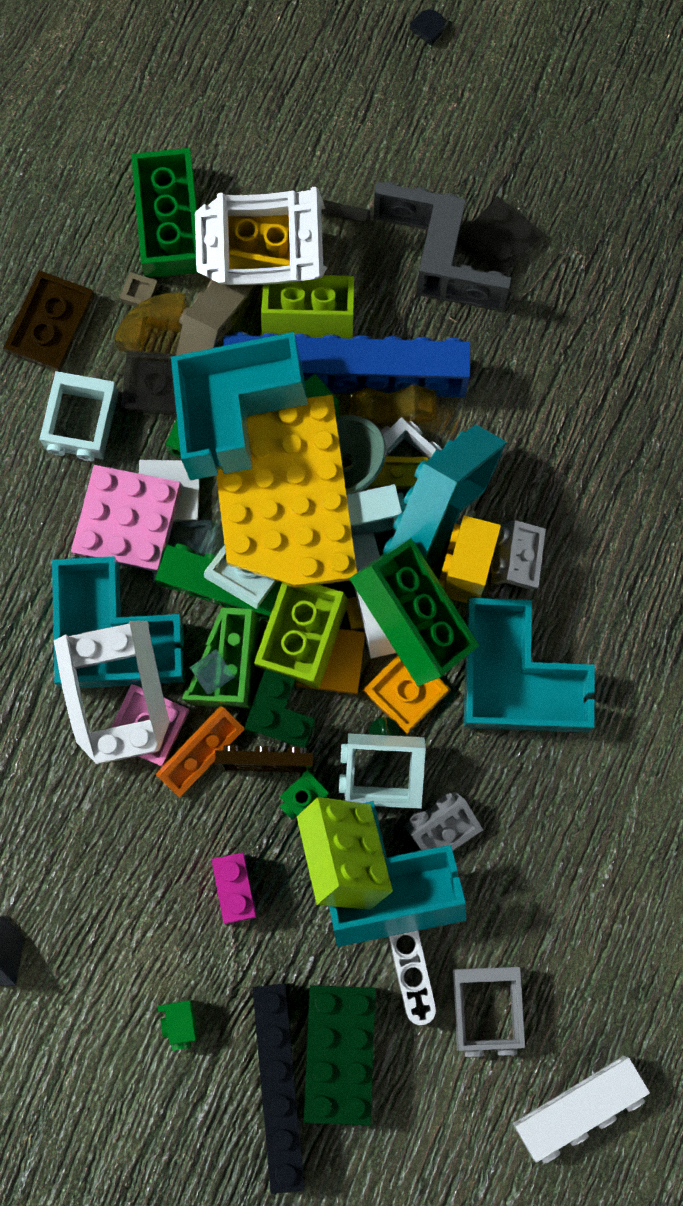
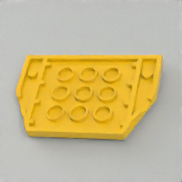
[216,395,357,588]

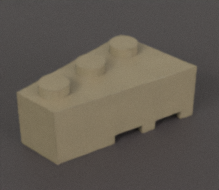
[176,279,256,355]

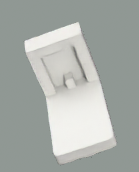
[380,417,442,460]

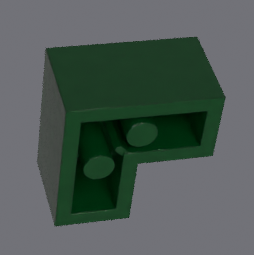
[244,669,315,748]

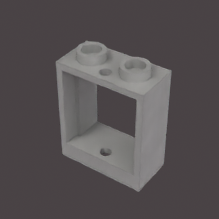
[453,967,525,1057]

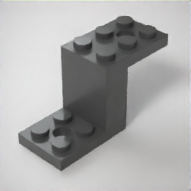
[373,182,511,312]

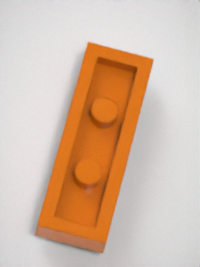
[155,706,244,798]

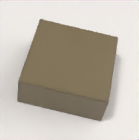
[120,272,159,311]

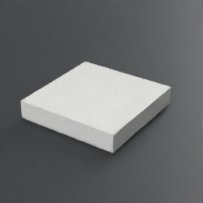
[139,460,200,522]

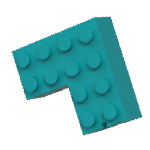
[171,332,308,481]
[383,424,507,569]
[52,556,185,689]
[464,598,595,733]
[329,801,466,947]

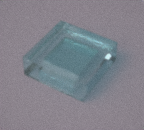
[190,650,235,695]

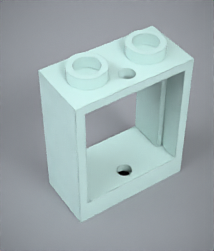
[39,371,119,461]
[347,484,406,536]
[339,733,426,809]

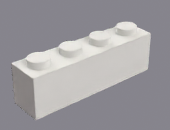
[512,1056,650,1164]

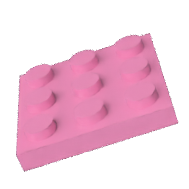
[71,465,183,572]

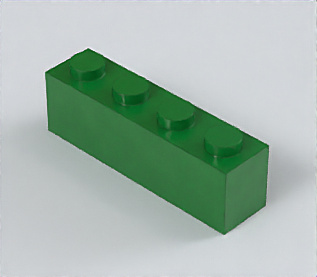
[155,543,282,621]

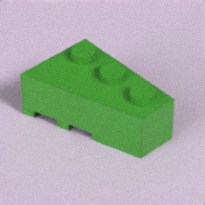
[182,608,260,709]

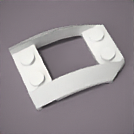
[195,187,327,285]
[54,621,170,765]

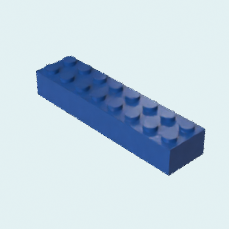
[224,332,470,397]

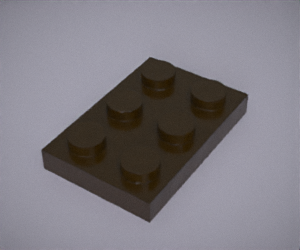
[3,270,95,372]
[215,745,314,773]

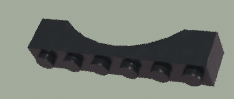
[252,983,305,1194]

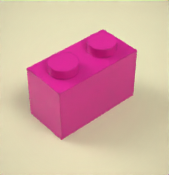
[211,852,258,924]

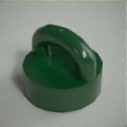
[369,717,400,736]

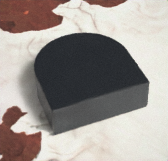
[409,9,444,46]

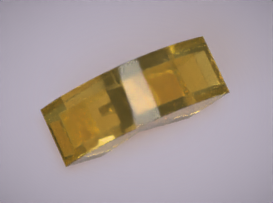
[114,293,188,354]
[351,385,437,427]

